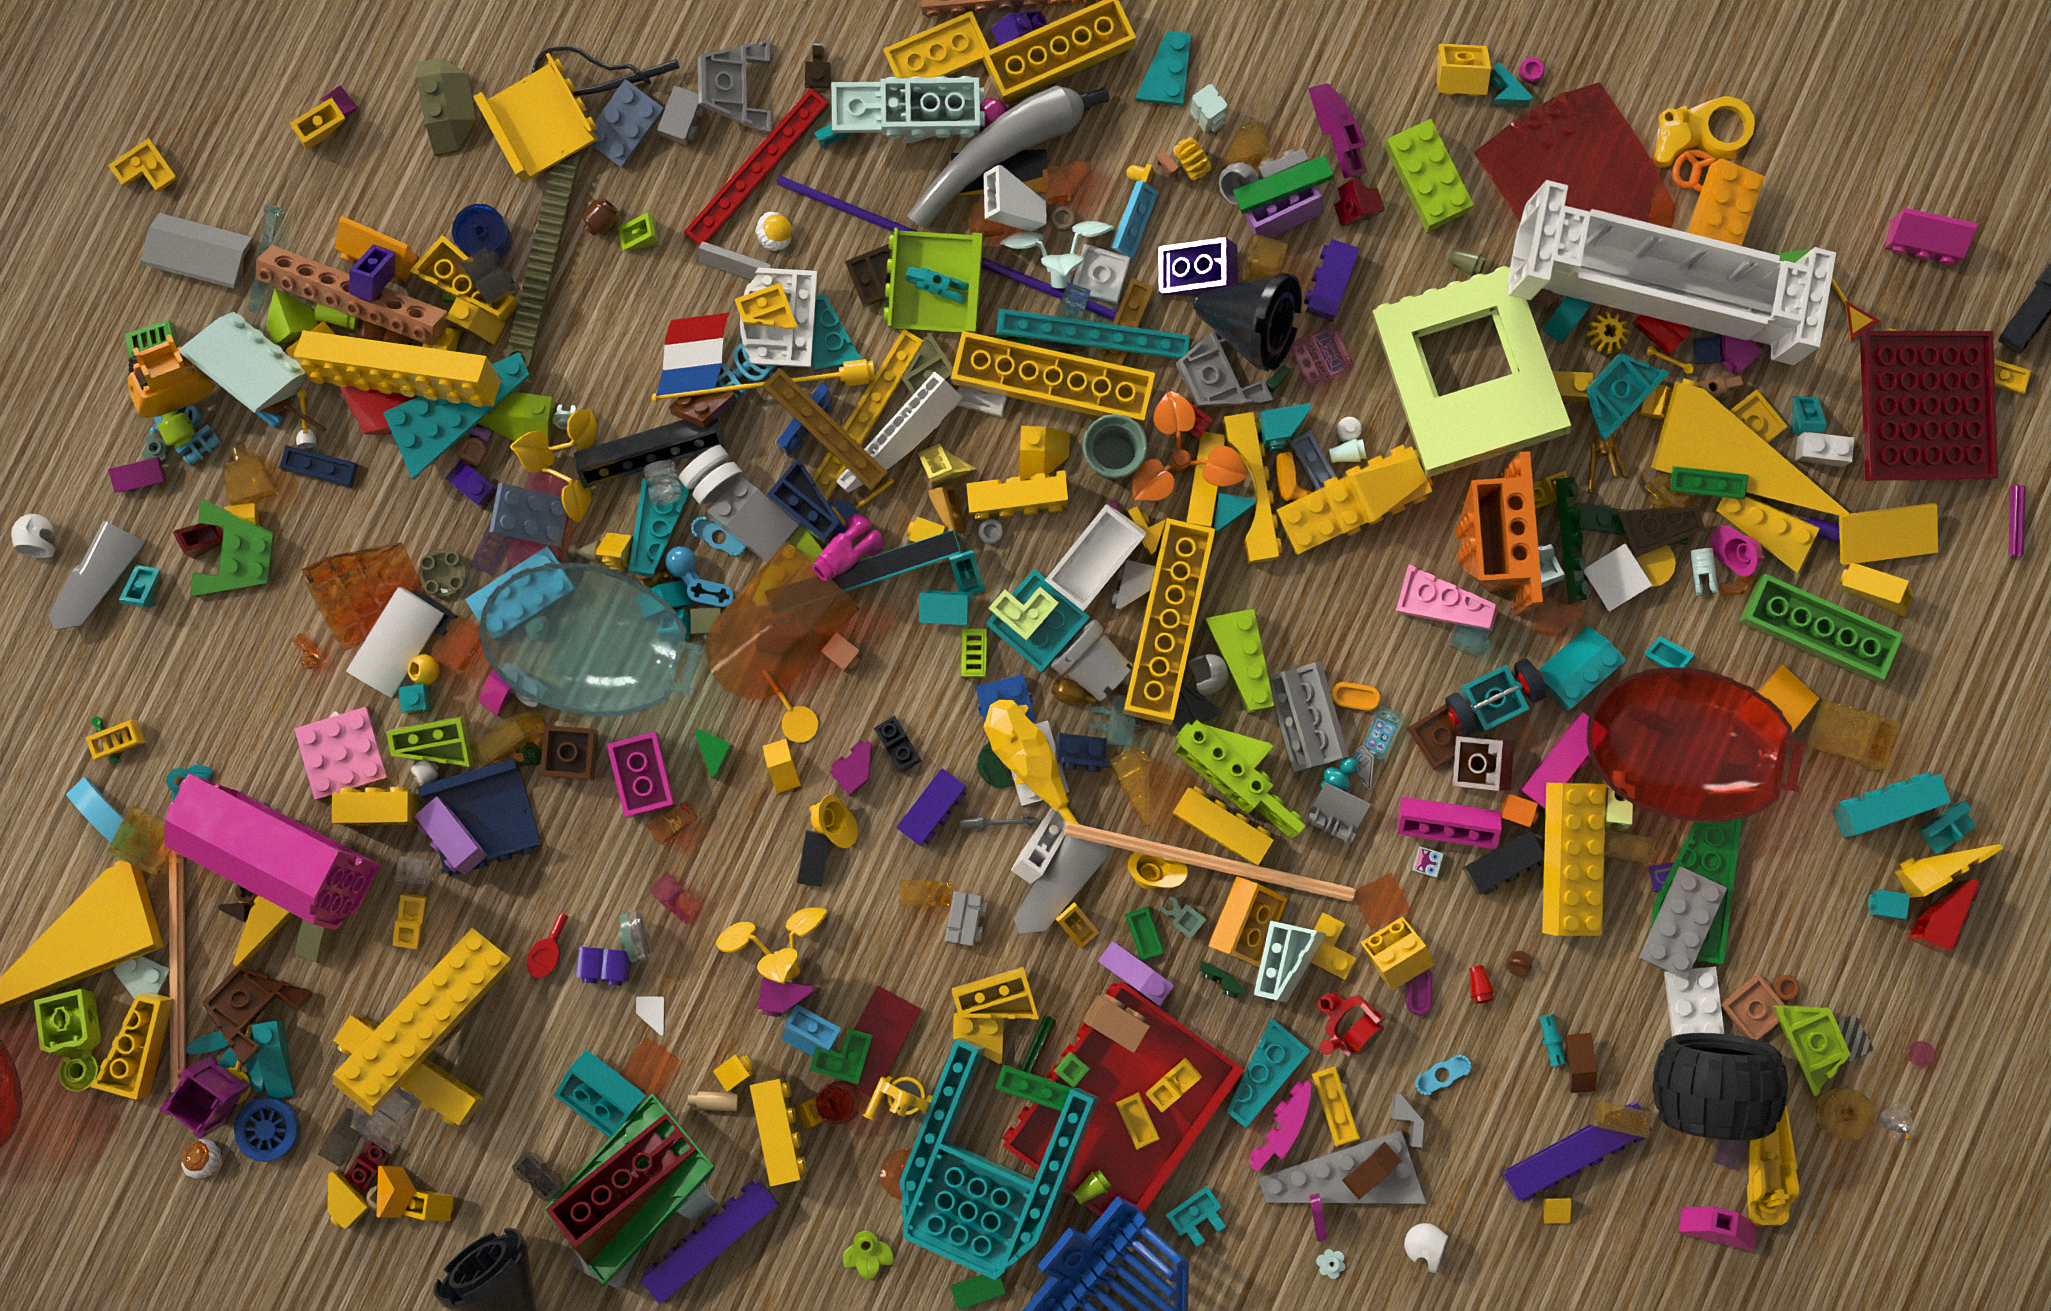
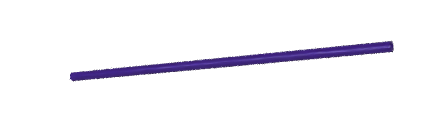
[777,176,1117,321]

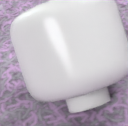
[1336,417,1362,442]
[411,760,439,786]

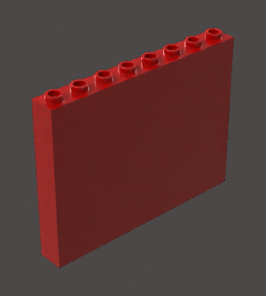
[1002,980,1244,1217]

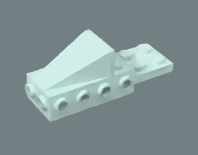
[831,76,985,143]

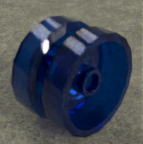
[452,204,511,264]

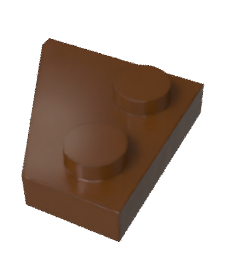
[669,392,737,428]

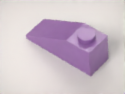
[1098,941,1174,1006]

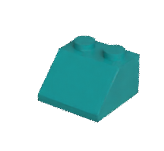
[1259,403,1311,452]

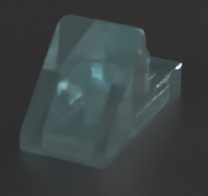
[1057,282,1091,320]

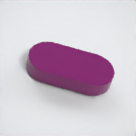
[1406,969,1432,1015]
[1309,1193,1328,1242]

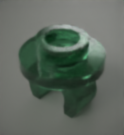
[515,742,542,767]

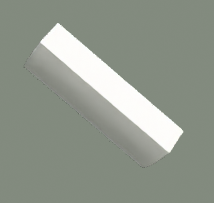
[1045,504,1147,611]
[346,587,445,698]

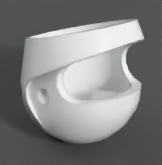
[11,514,55,558]
[1404,1223,1448,1273]

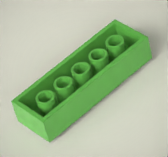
[1739,574,1903,683]

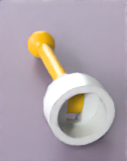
[296,389,317,449]

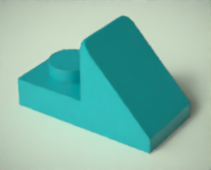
[1490,62,1533,107]
[1792,396,1827,434]
[119,565,161,607]

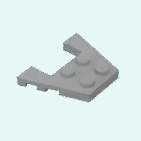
[698,40,771,134]
[1176,330,1273,408]

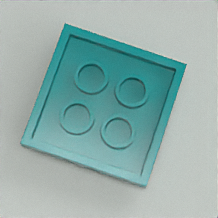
[985,568,1090,673]

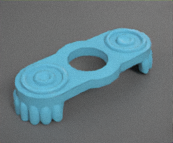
[691,516,746,556]
[1415,1055,1471,1095]

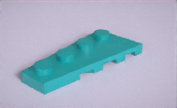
[1226,1018,1310,1128]

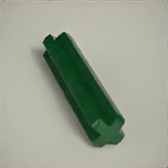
[1020,1015,1056,1074]

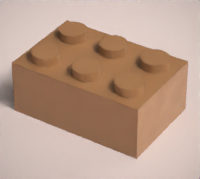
[1082,994,1150,1053]

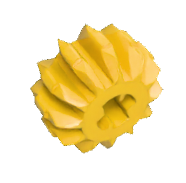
[1174,137,1211,181]
[1587,312,1630,355]

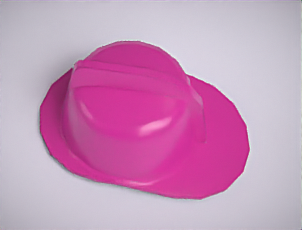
[1710,526,1765,576]

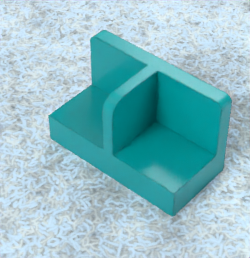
[919,589,973,625]
[1918,801,1976,854]

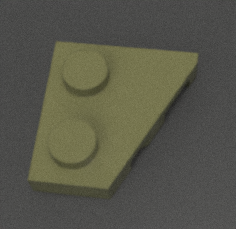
[901,333,953,396]

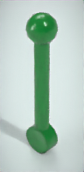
[91,717,119,764]

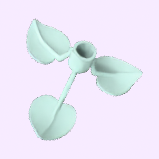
[1000,221,1114,288]

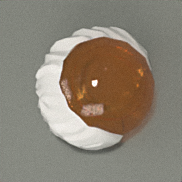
[181,1138,222,1179]

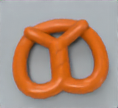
[1672,150,1717,193]

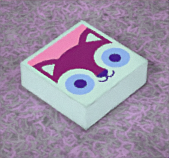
[1412,846,1444,878]

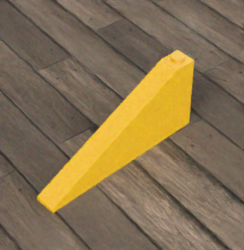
[1651,378,1849,515]
[0,859,164,1011]

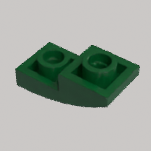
[1198,961,1245,999]

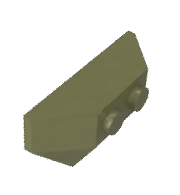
[417,58,477,156]

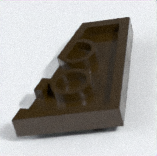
[1617,506,1706,557]

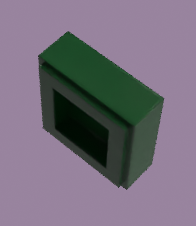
[1267,365,1291,393]

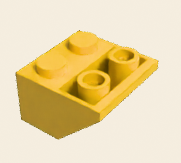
[1360,916,1435,991]

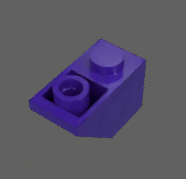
[991,11,1047,46]

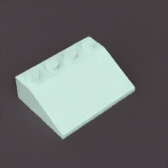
[179,312,307,413]

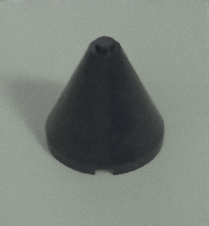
[1193,273,1302,372]
[433,1228,537,1311]

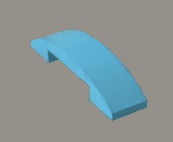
[66,777,154,863]

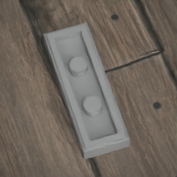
[698,242,771,280]

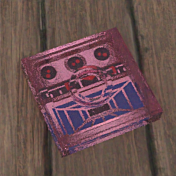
[1291,323,1355,388]

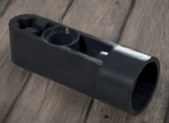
[1998,264,2051,354]

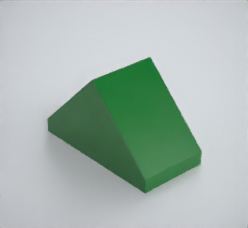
[694,729,733,779]

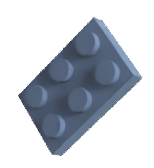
[591,79,665,168]
[489,483,567,548]

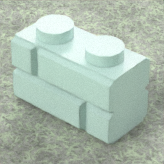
[1190,84,1227,133]

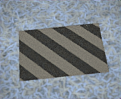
[1837,1014,1874,1062]

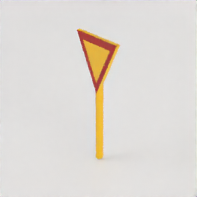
[1831,277,1880,341]

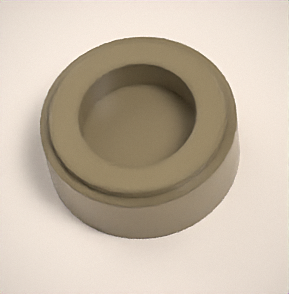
[1051,206,1075,232]

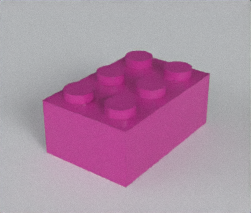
[607,732,677,818]

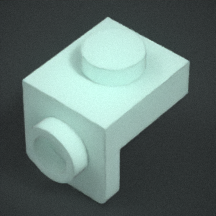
[1538,544,1564,588]

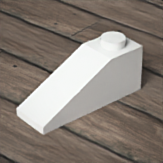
[1011,807,1066,884]

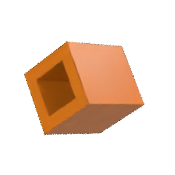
[1500,794,1539,828]

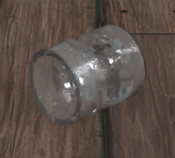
[644,460,683,505]

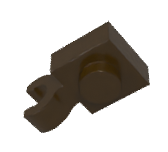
[805,43,830,88]

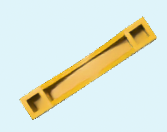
[1223,412,1282,565]

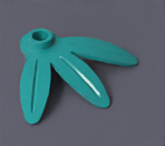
[186,1023,264,1093]

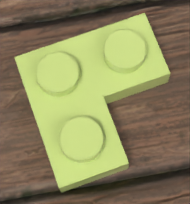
[989,587,1059,641]

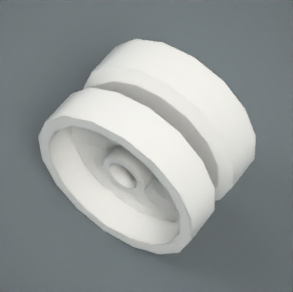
[679,445,743,506]

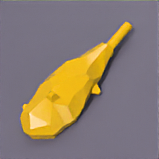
[984,700,1079,824]

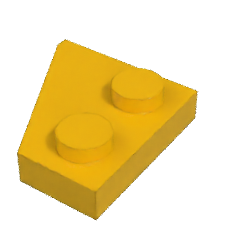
[734,283,797,330]

